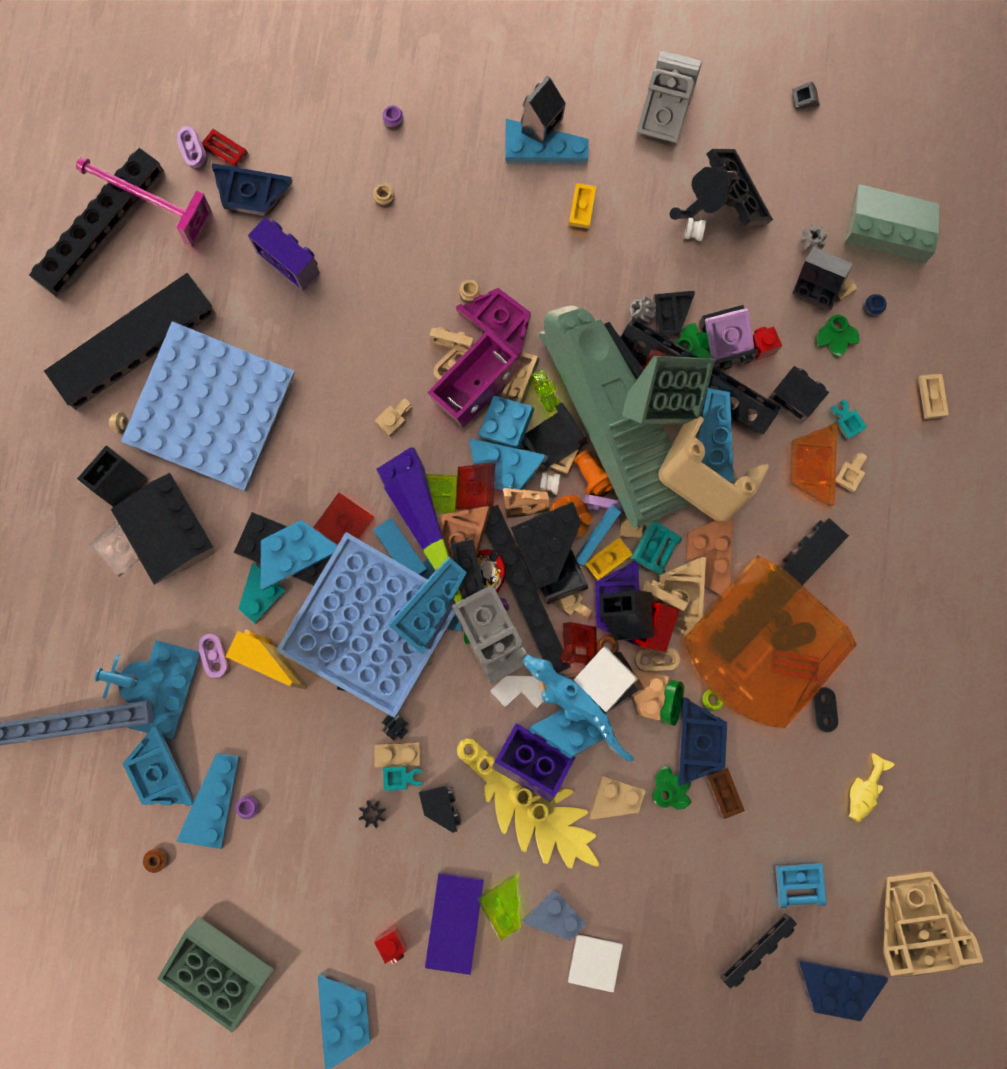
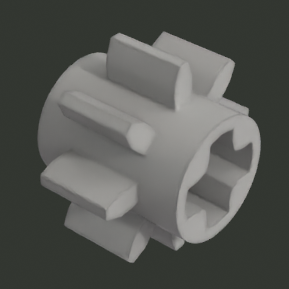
[799,224,828,251]
[630,296,656,323]

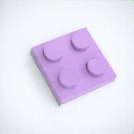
[705,308,755,361]

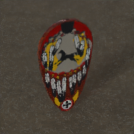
[460,549,506,597]

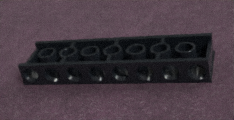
[44,272,215,410]

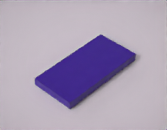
[425,873,484,975]

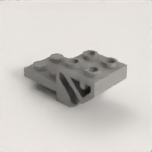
[637,50,702,144]
[452,585,527,684]

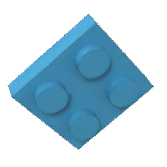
[478,396,535,449]

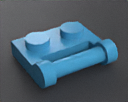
[775,863,826,908]

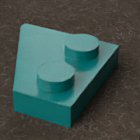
[238,563,286,624]

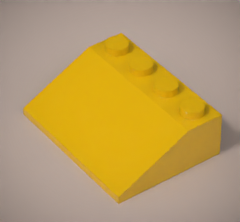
[225,629,306,689]

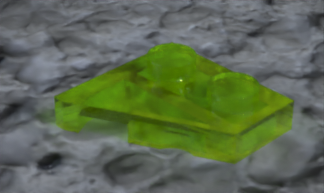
[426,474,457,514]
[477,875,520,941]

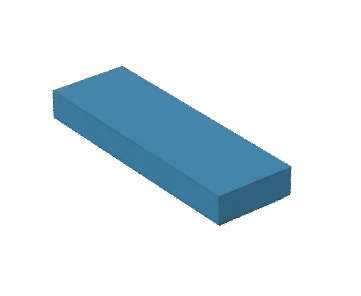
[576,503,621,566]
[373,518,428,575]

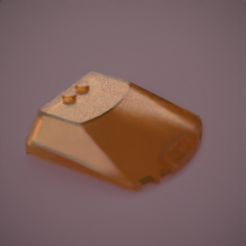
[684,555,857,728]

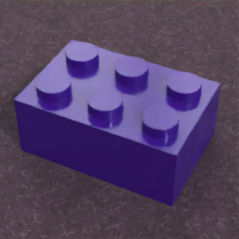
[248,217,320,291]
[491,723,576,802]

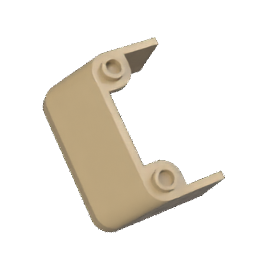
[658,417,769,522]

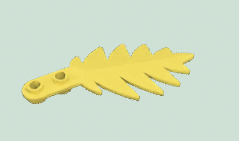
[457,739,599,869]

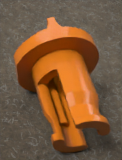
[574,450,613,497]

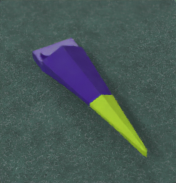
[376,447,463,603]

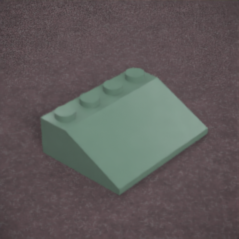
[844,184,940,263]
[622,356,715,424]
[157,916,274,1033]

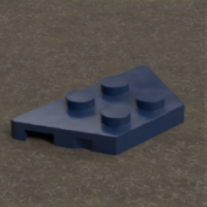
[212,163,293,216]
[677,697,727,785]
[797,959,888,1022]

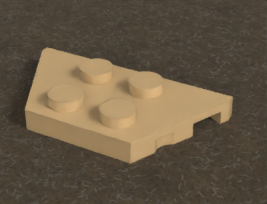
[658,557,706,642]

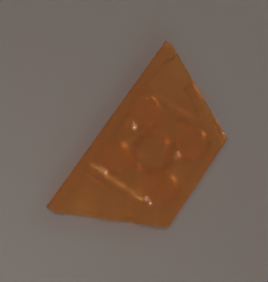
[790,423,838,507]

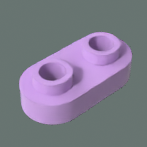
[177,126,206,168]
[583,495,625,516]
[198,634,229,678]

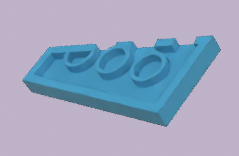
[505,119,589,162]
[697,388,734,483]
[388,556,467,655]
[176,753,240,849]

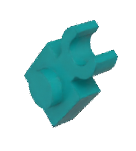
[830,399,867,440]
[383,766,423,791]

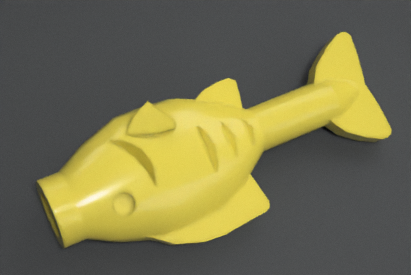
[848,753,894,823]

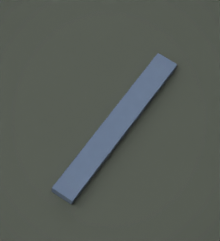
[0,701,153,746]

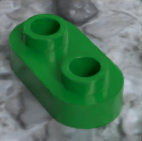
[660,680,684,726]

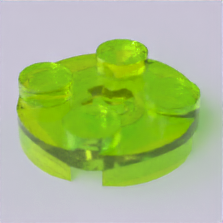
[531,369,561,413]

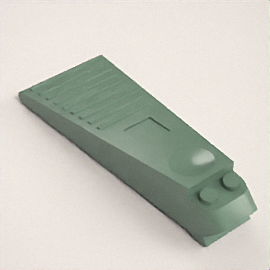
[539,305,691,527]

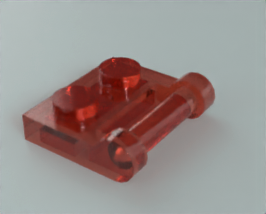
[561,622,598,666]

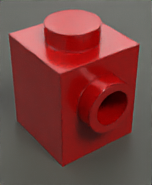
[753,326,782,360]
[374,926,408,964]

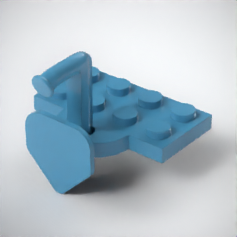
[95,640,200,739]

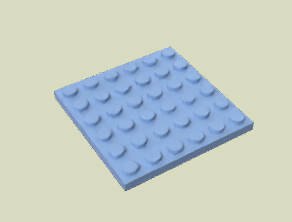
[121,321,295,491]
[276,532,456,718]

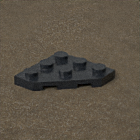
[511,502,581,589]

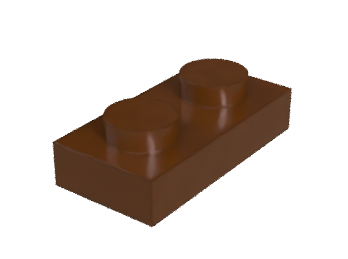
[706,768,745,819]

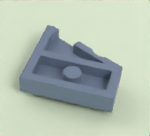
[523,889,587,941]

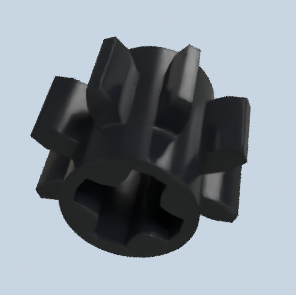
[381,714,409,741]
[358,800,387,828]

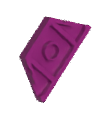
[456,288,531,357]

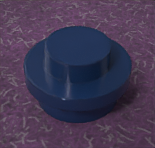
[865,294,887,315]

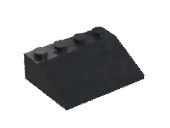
[111,473,214,585]

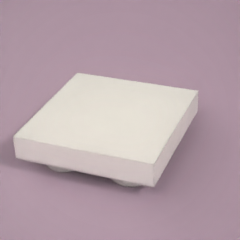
[574,647,638,712]
[568,934,622,993]

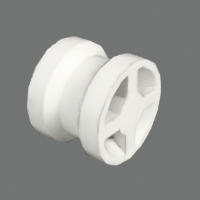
[684,218,706,241]
[540,472,560,496]

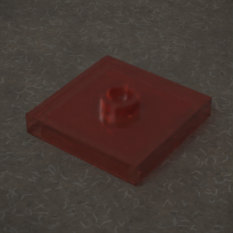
[456,462,495,511]
[313,492,375,545]

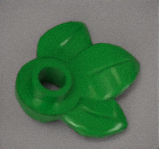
[817,315,859,357]
[675,323,712,359]
[653,766,692,810]

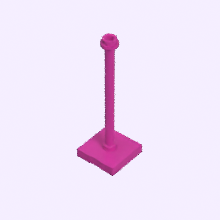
[76,157,212,247]

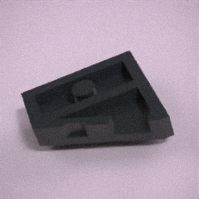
[653,291,695,337]

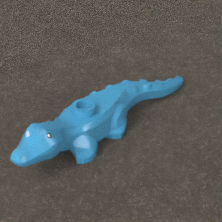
[523,655,634,762]

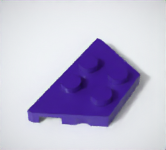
[594,561,641,646]

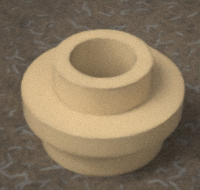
[373,184,394,205]
[109,412,129,434]

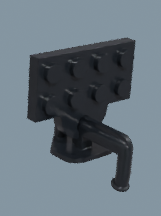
[669,149,773,226]

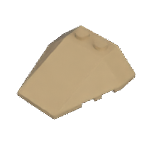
[883,871,983,977]

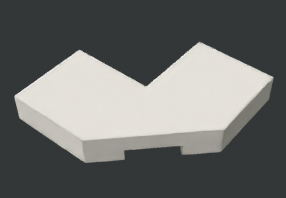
[490,676,544,708]

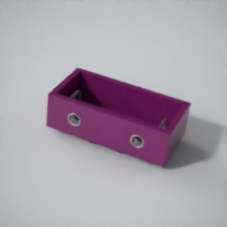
[427,330,523,428]

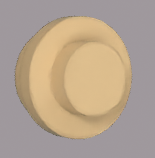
[459,280,481,301]

